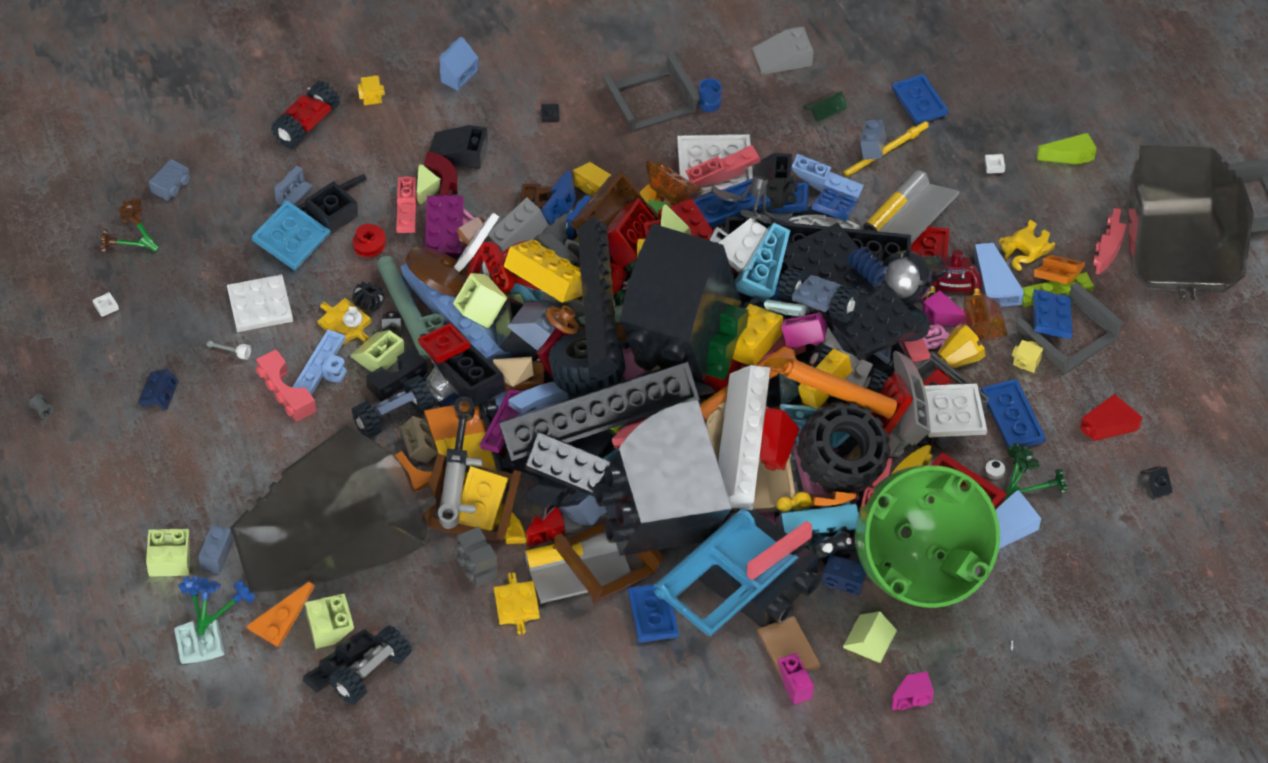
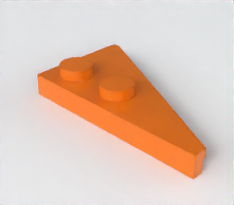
[246,582,315,647]

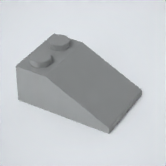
[752,26,813,75]

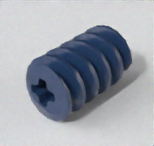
[847,247,889,287]

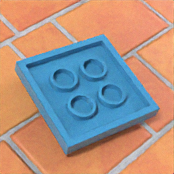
[252,201,330,271]

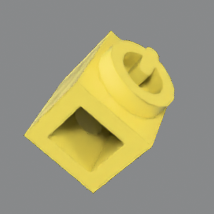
[1012,340,1043,373]

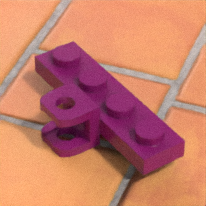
[480,389,528,453]

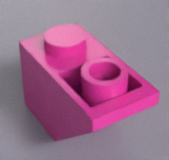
[922,291,966,326]
[778,653,814,705]
[891,671,934,710]

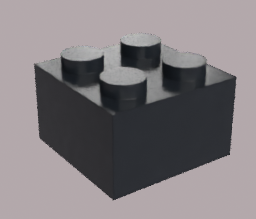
[305,181,358,234]

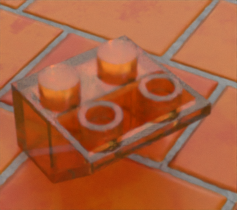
[963,294,1008,339]

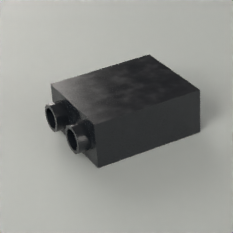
[698,509,821,627]

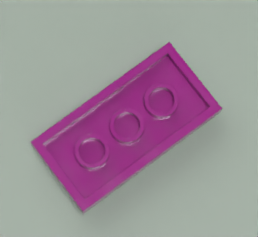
[425,196,464,257]

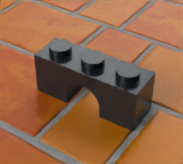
[366,347,427,401]

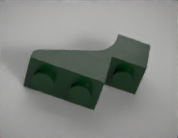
[706,305,749,380]

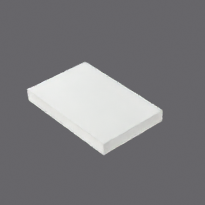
[454,213,499,272]

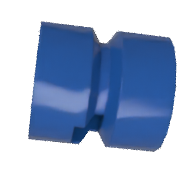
[698,78,722,112]

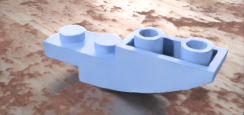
[791,154,864,201]

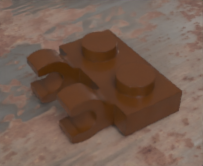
[520,184,552,211]

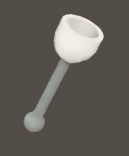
[206,340,251,360]

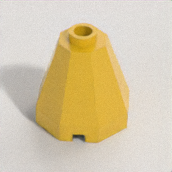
[937,324,985,368]

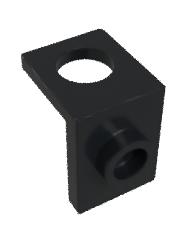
[382,311,402,338]
[1140,466,1173,497]

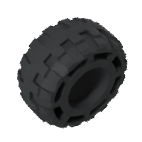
[797,402,891,493]

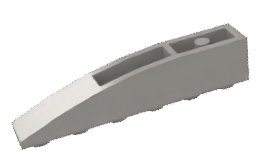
[893,350,931,445]

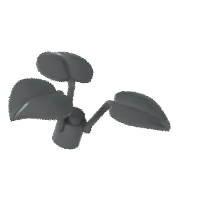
[711,176,792,223]

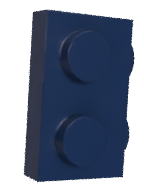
[138,369,179,410]
[822,555,867,595]

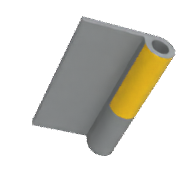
[863,171,960,244]
[524,532,631,604]

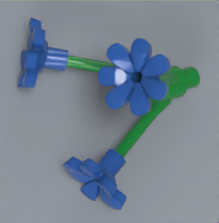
[178,576,255,636]

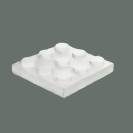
[227,275,293,332]
[924,384,987,437]

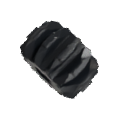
[352,282,385,312]

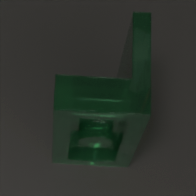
[803,91,848,122]

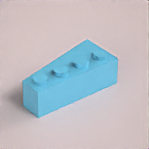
[735,223,790,303]
[776,502,858,537]

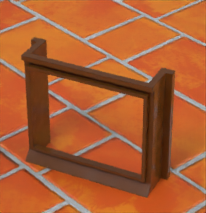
[419,454,522,545]
[552,522,665,604]

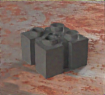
[456,527,498,588]

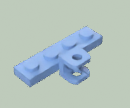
[293,329,347,396]

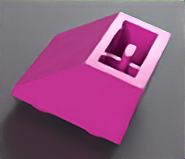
[782,313,828,349]

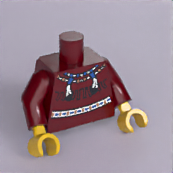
[925,250,983,303]

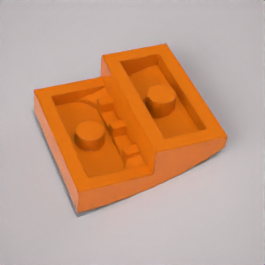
[1034,255,1085,284]
[811,492,856,506]

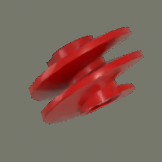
[353,224,386,257]

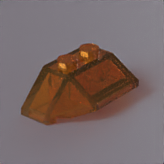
[646,161,704,204]

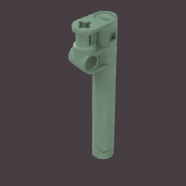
[376,256,446,358]

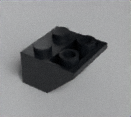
[754,153,792,182]

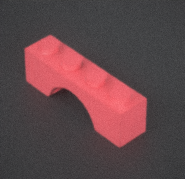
[256,349,316,422]

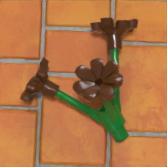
[100,198,159,253]

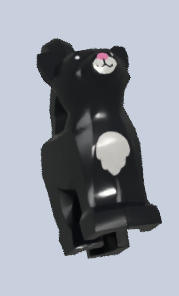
[802,526,853,559]

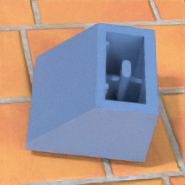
[439,36,479,91]

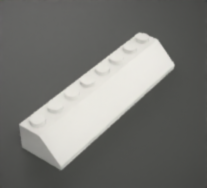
[718,365,770,511]

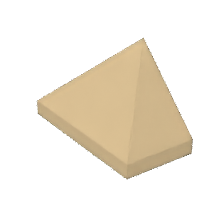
[493,357,534,387]

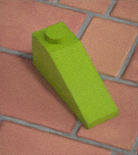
[1036,133,1097,164]

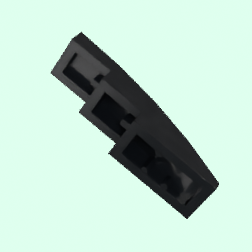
[302,629,376,693]

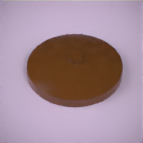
[406,246,468,297]

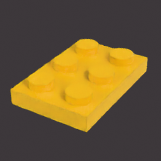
[458,466,509,531]

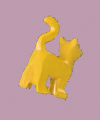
[999,220,1056,271]

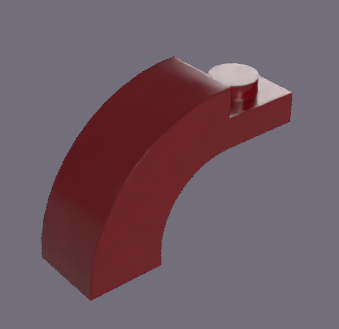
[424,152,458,196]

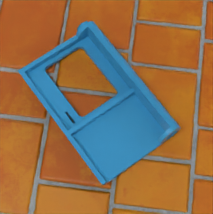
[654,508,798,636]

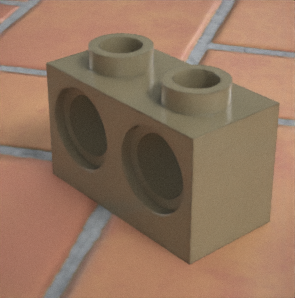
[400,416,438,463]

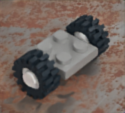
[807,343,888,393]
[329,625,412,705]

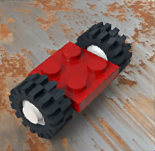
[271,81,341,148]

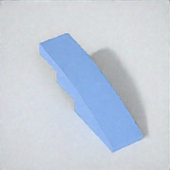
[508,382,569,414]

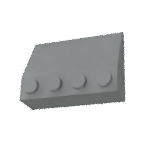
[480,198,550,258]

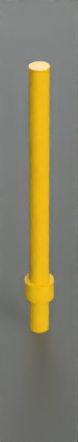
[842,121,929,178]

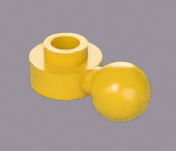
[776,492,812,513]

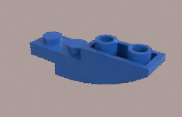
[542,171,576,224]

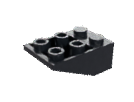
[429,125,488,169]

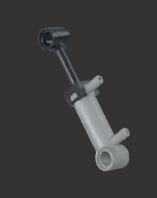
[438,396,483,529]

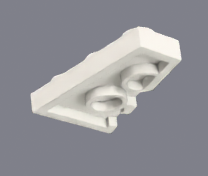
[719,218,766,272]

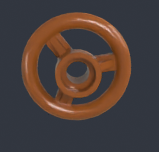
[545,306,579,334]

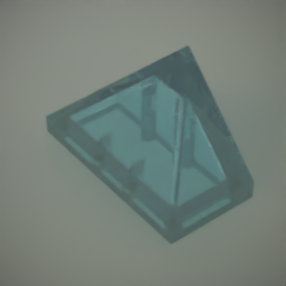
[779,373,800,404]

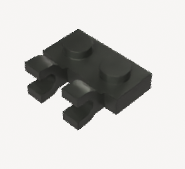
[766,176,798,210]

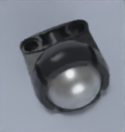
[882,251,948,305]

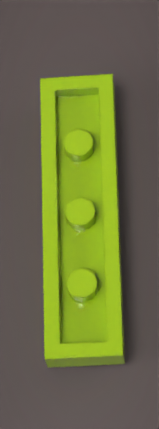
[1022,272,1094,307]

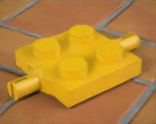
[318,298,372,346]
[494,573,540,634]

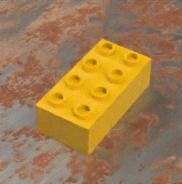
[504,240,583,303]

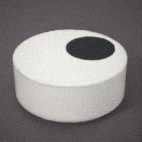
[985,460,1005,480]

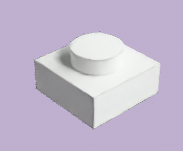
[984,154,1005,173]
[93,292,119,317]

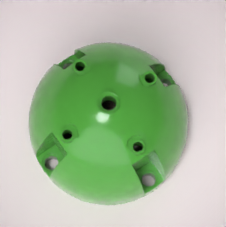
[855,465,1000,608]

